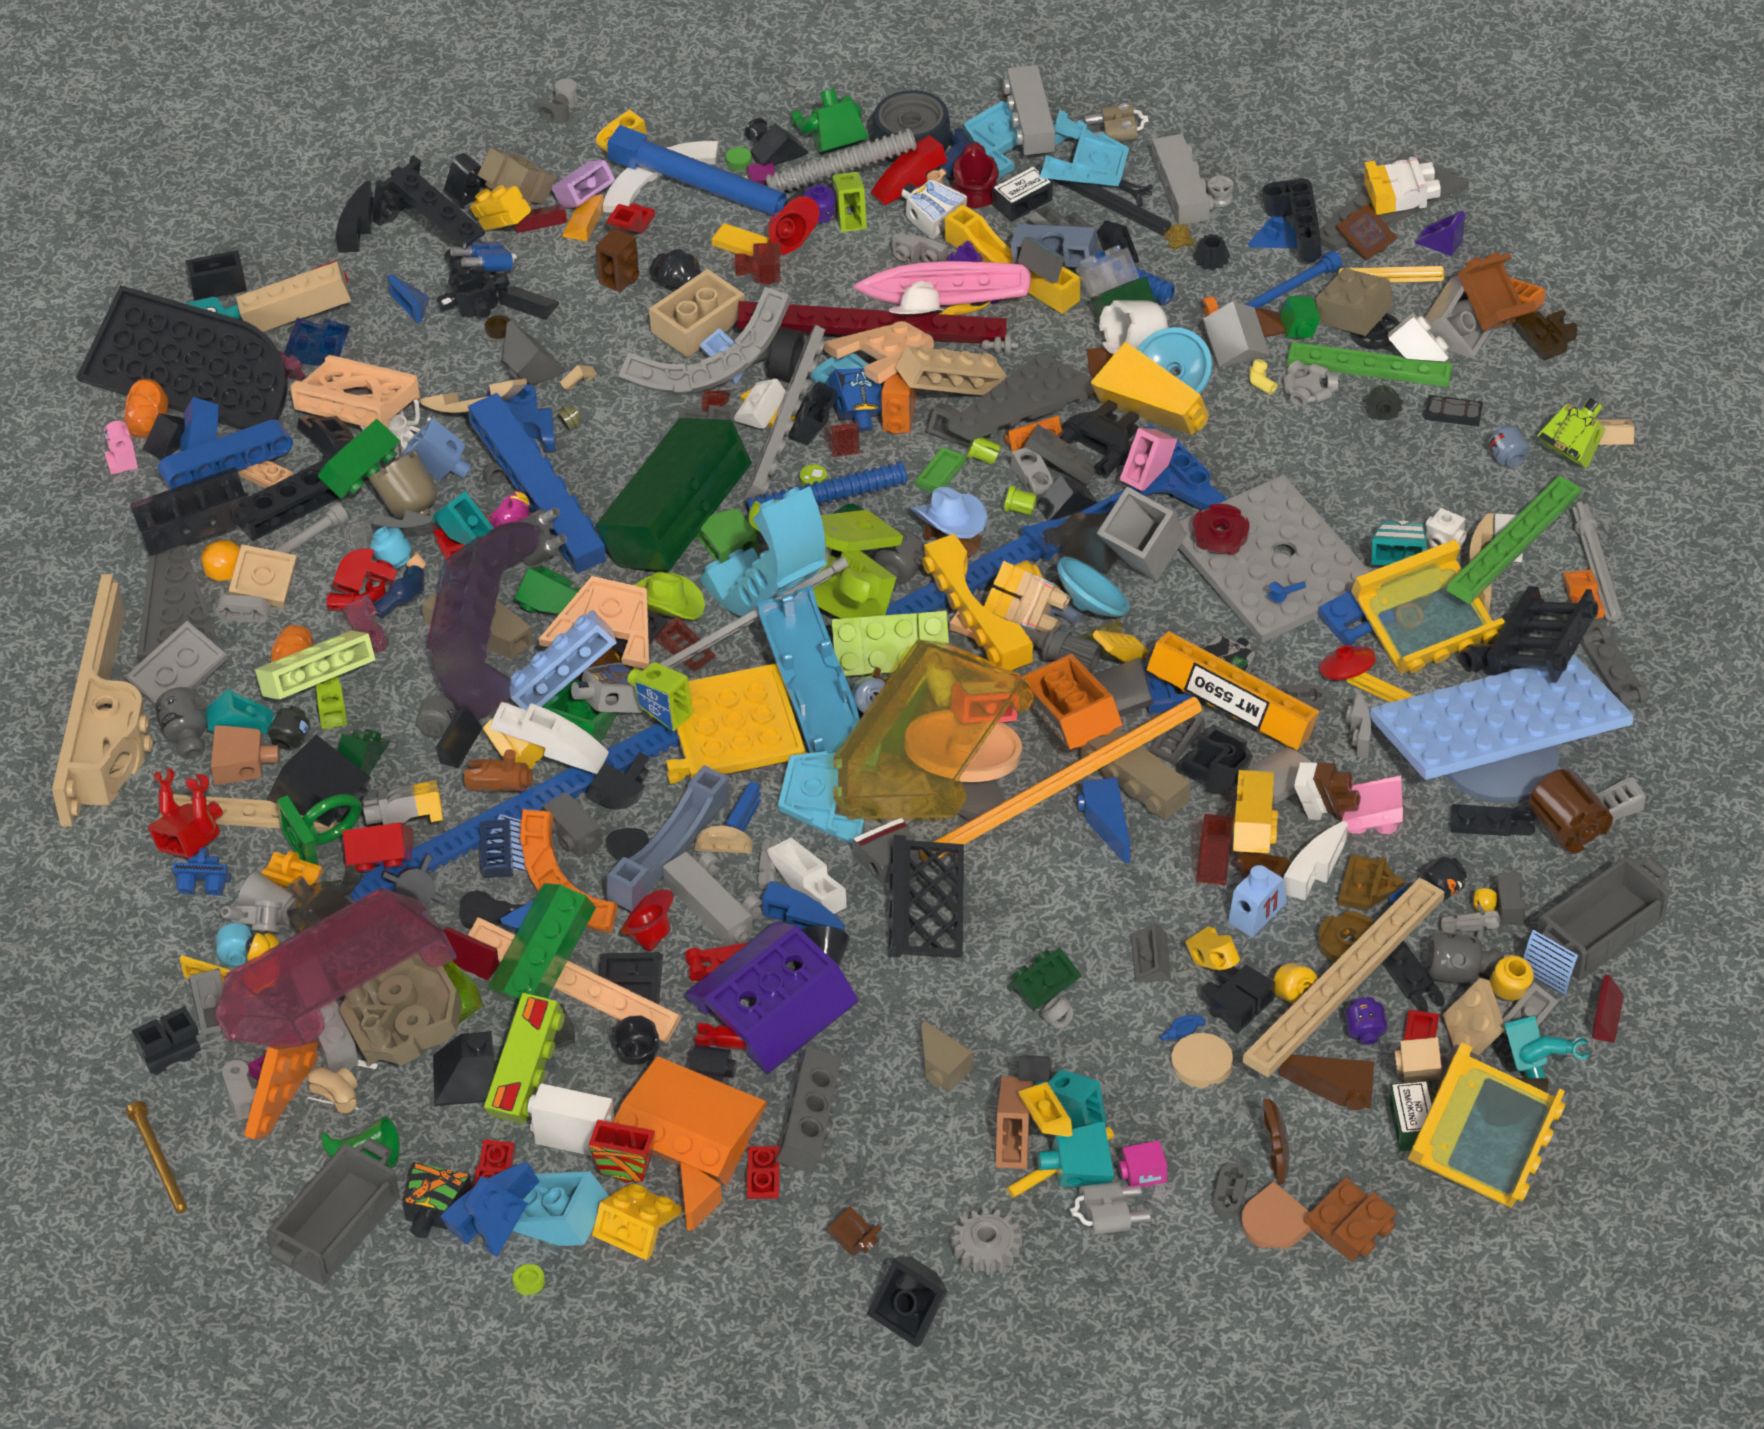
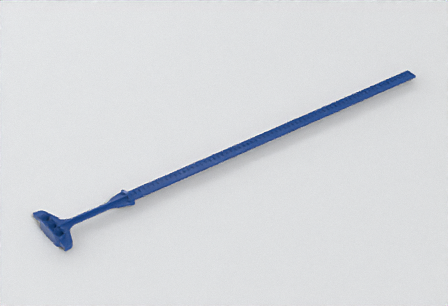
[343,424,1227,909]

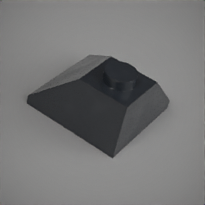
[433,1031,495,1106]
[867,1256,947,1347]

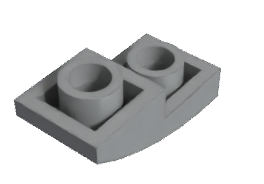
[892,234,948,264]
[1346,694,1371,759]

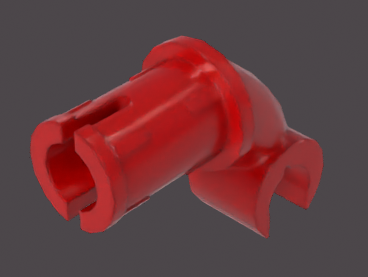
[326,579,386,614]

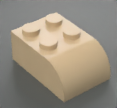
[649,269,745,358]

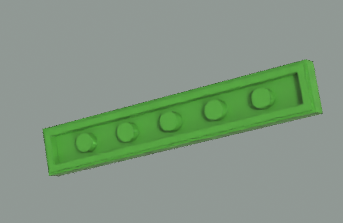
[1287,342,1453,387]

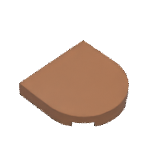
[1242,1182,1313,1249]

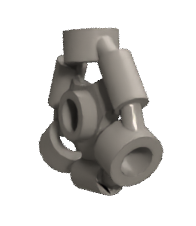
[1284,360,1338,407]

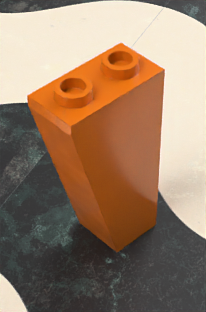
[882,372,919,434]

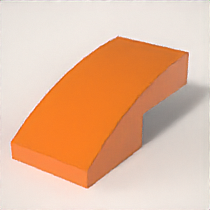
[1563,569,1605,619]

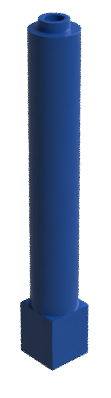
[608,125,788,216]

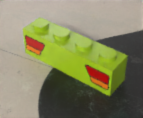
[484,993,565,1124]

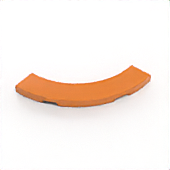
[520,809,618,934]

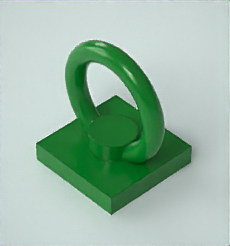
[277,794,362,865]

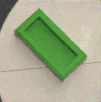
[915,447,966,493]

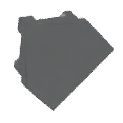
[942,779,1005,822]

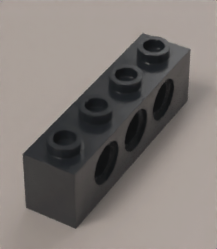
[238,458,348,542]

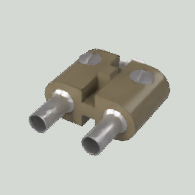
[1085,103,1149,142]

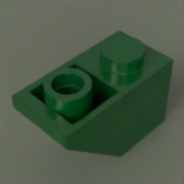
[337,729,391,775]

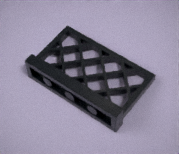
[888,835,964,958]

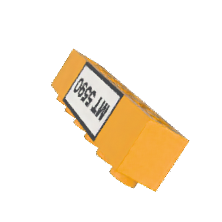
[1146,631,1320,750]

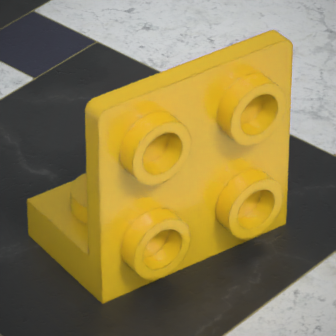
[592,1184,683,1260]

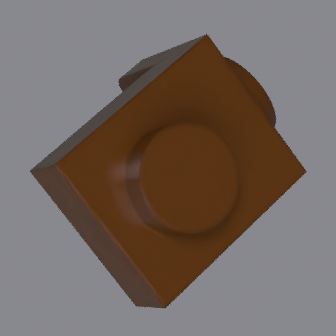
[1237,852,1290,878]
[826,1206,882,1256]

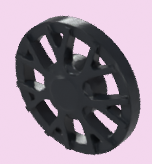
[1350,313,1400,350]

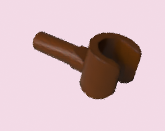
[919,518,941,540]

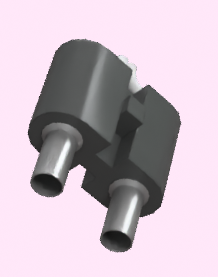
[515,508,567,567]

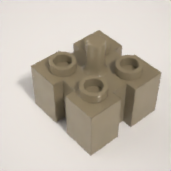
[477,147,557,206]

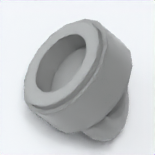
[1040,995,1074,1029]

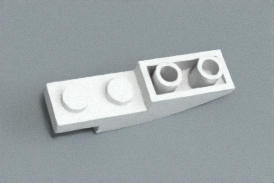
[490,702,609,774]

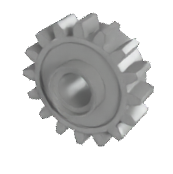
[952,1208,1022,1275]

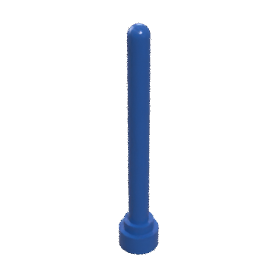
[1244,250,1343,308]

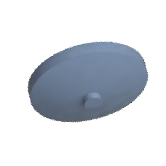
[1446,745,1559,803]

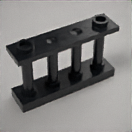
[130,467,256,556]
[1487,586,1598,683]

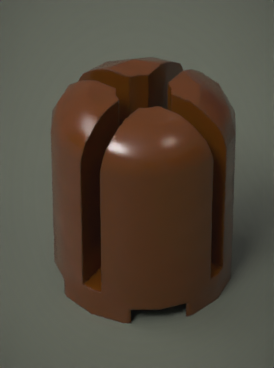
[1529,769,1613,854]

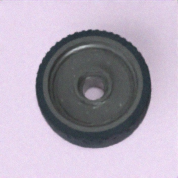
[873,90,950,163]

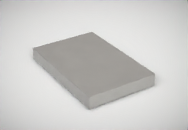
[125,621,228,706]

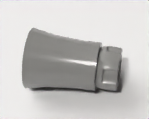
[237,871,309,929]

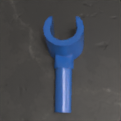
[1266,581,1306,603]

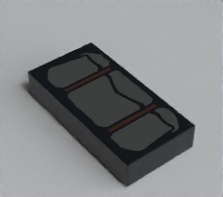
[1424,395,1483,427]

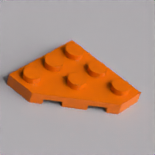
[244,1039,318,1140]

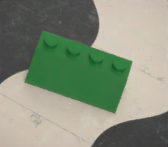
[487,883,596,1004]

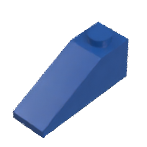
[1077,777,1130,863]

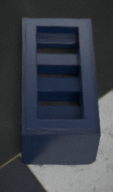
[480,819,514,879]

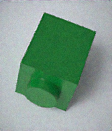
[1280,296,1321,339]

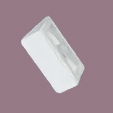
[734,379,786,429]

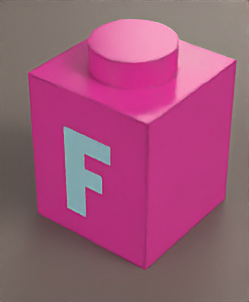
[1118,1140,1167,1187]

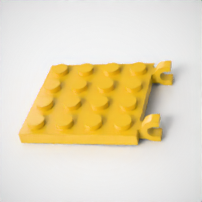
[649,663,805,784]

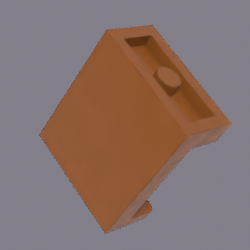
[1457,252,1537,332]

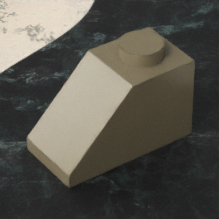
[921,1021,973,1092]

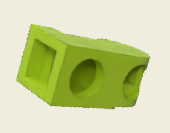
[316,676,347,729]

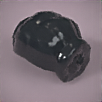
[649,249,702,289]

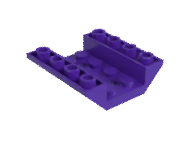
[685,922,858,1075]

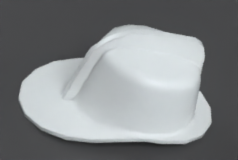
[889,281,944,314]

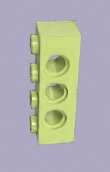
[255,630,376,700]

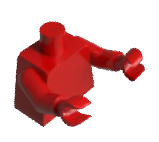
[147,767,223,858]

